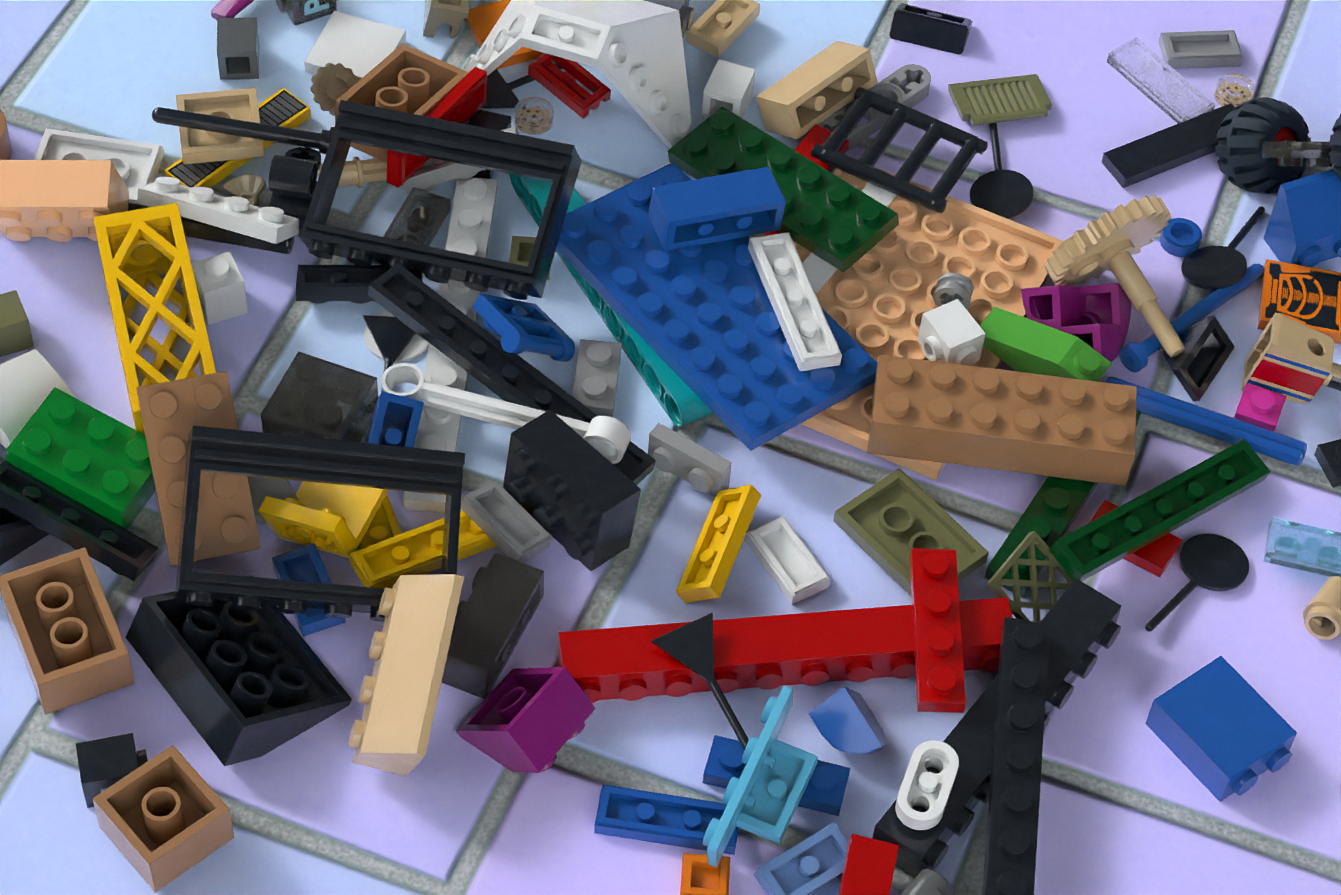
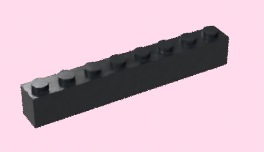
[872,578,1122,879]

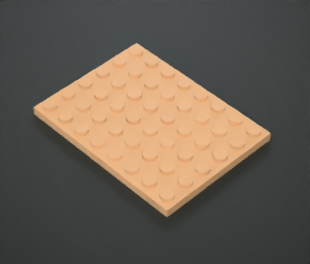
[792,167,1063,480]

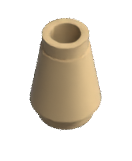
[1303,576,1341,640]

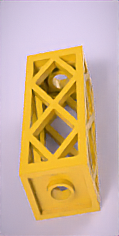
[93,203,216,435]

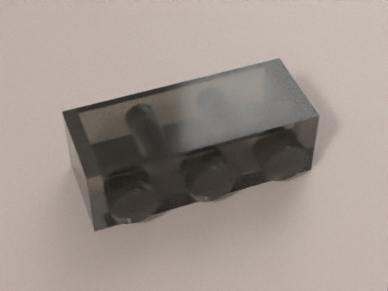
[442,552,544,699]

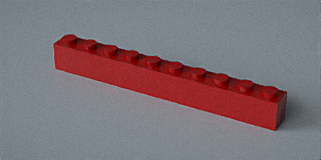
[558,597,1013,703]

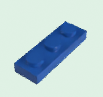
[703,735,850,816]

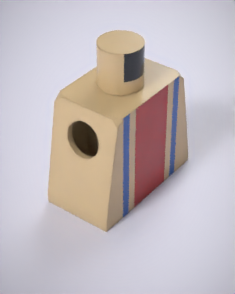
[1241,312,1341,404]

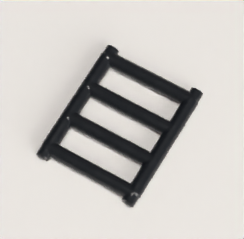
[810,87,988,214]

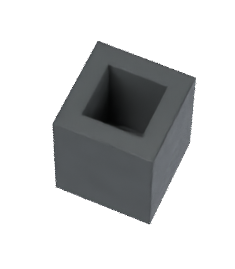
[217,18,260,80]

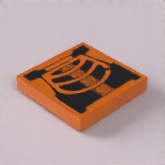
[1257,259,1341,344]

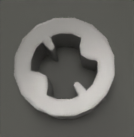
[933,273,974,310]

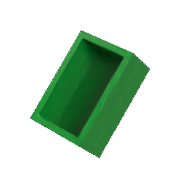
[5,387,156,529]

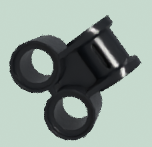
[268,147,321,230]

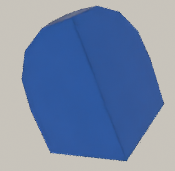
[808,686,887,755]

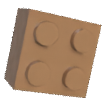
[93,745,234,893]

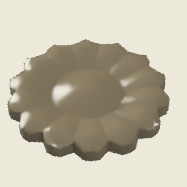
[310,63,359,116]

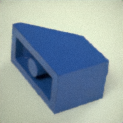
[366,391,424,448]

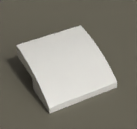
[0,349,74,449]

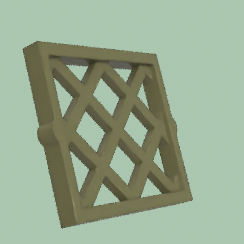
[986,531,1073,623]

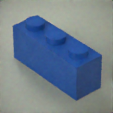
[648,167,786,251]

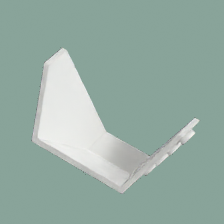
[462,0,692,149]

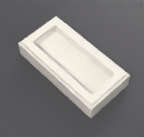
[745,515,830,605]

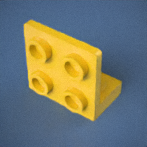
[258,481,389,558]

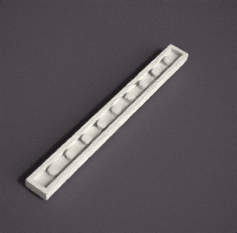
[403,177,498,513]

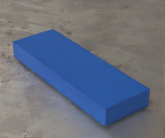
[594,784,739,855]

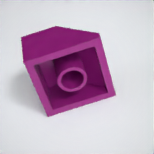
[456,667,596,773]

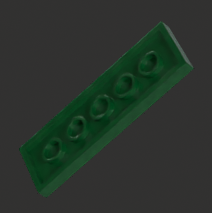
[667,106,899,273]

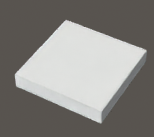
[304,11,406,80]

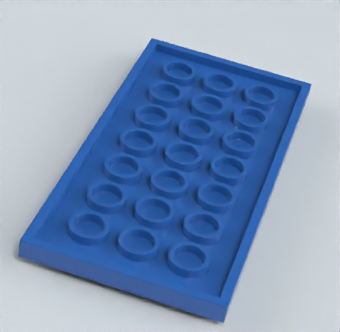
[556,162,878,451]

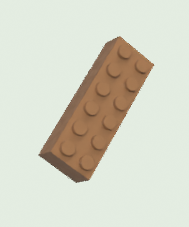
[867,354,1137,486]

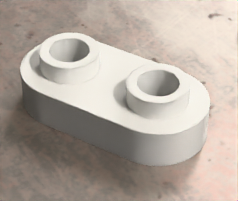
[895,740,959,830]

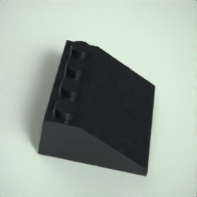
[125,575,352,766]

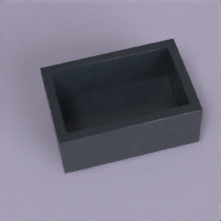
[503,409,641,571]

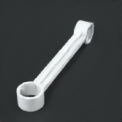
[381,363,631,464]

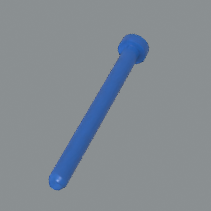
[1119,264,1265,373]

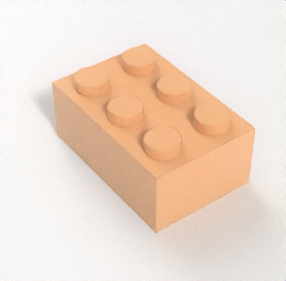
[0,160,129,242]

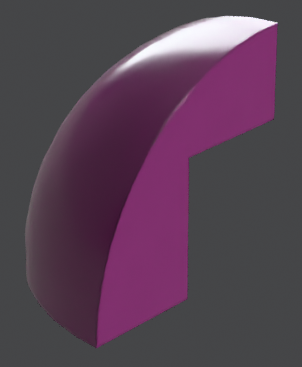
[1021,283,1132,362]

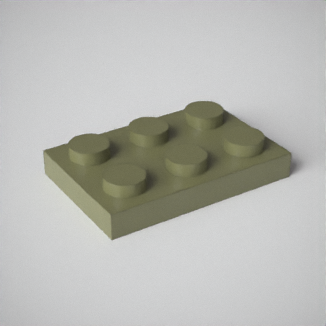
[833,468,989,596]

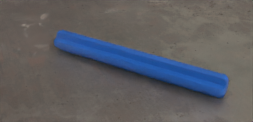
[1105,376,1307,466]

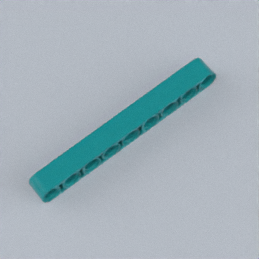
[509,174,714,428]

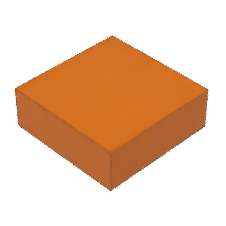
[680,853,731,895]

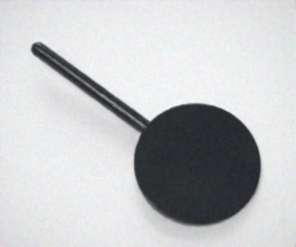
[970,123,1034,219]
[1181,206,1265,289]
[1145,534,1249,632]

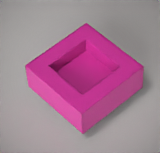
[1234,383,1287,431]

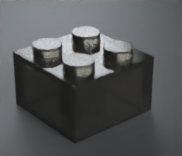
[261,351,378,442]

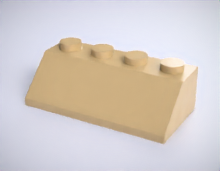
[348,574,464,776]

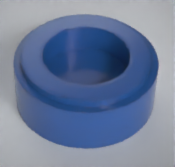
[1160,218,1202,257]

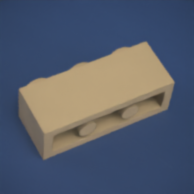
[756,41,878,139]

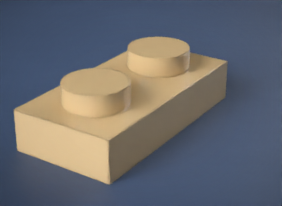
[686,0,760,58]

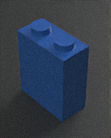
[1145,656,1297,802]

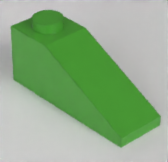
[980,307,1112,382]

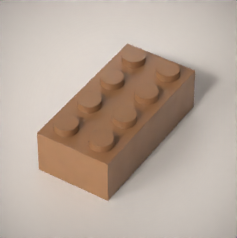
[136,371,261,567]

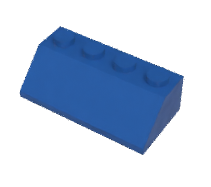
[1263,169,1341,267]

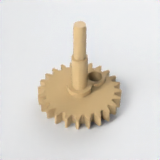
[1045,195,1185,358]

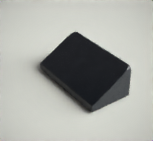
[889,3,973,55]

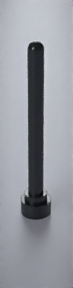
[151,107,335,154]

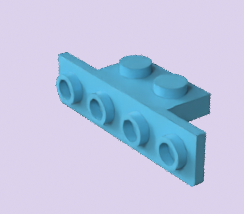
[703,685,818,868]

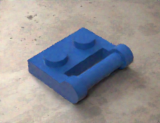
[472,293,575,362]

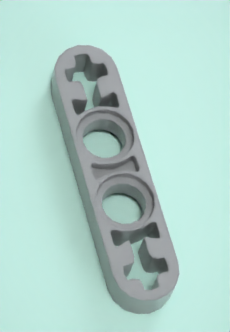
[818,64,931,151]

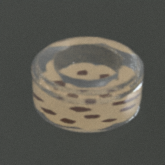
[1214,73,1255,107]
[514,97,554,135]

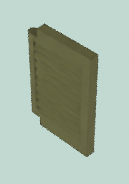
[948,74,1052,126]

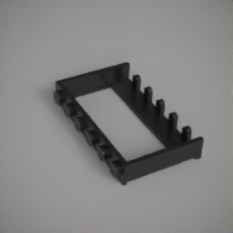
[298,100,582,300]
[175,425,465,622]

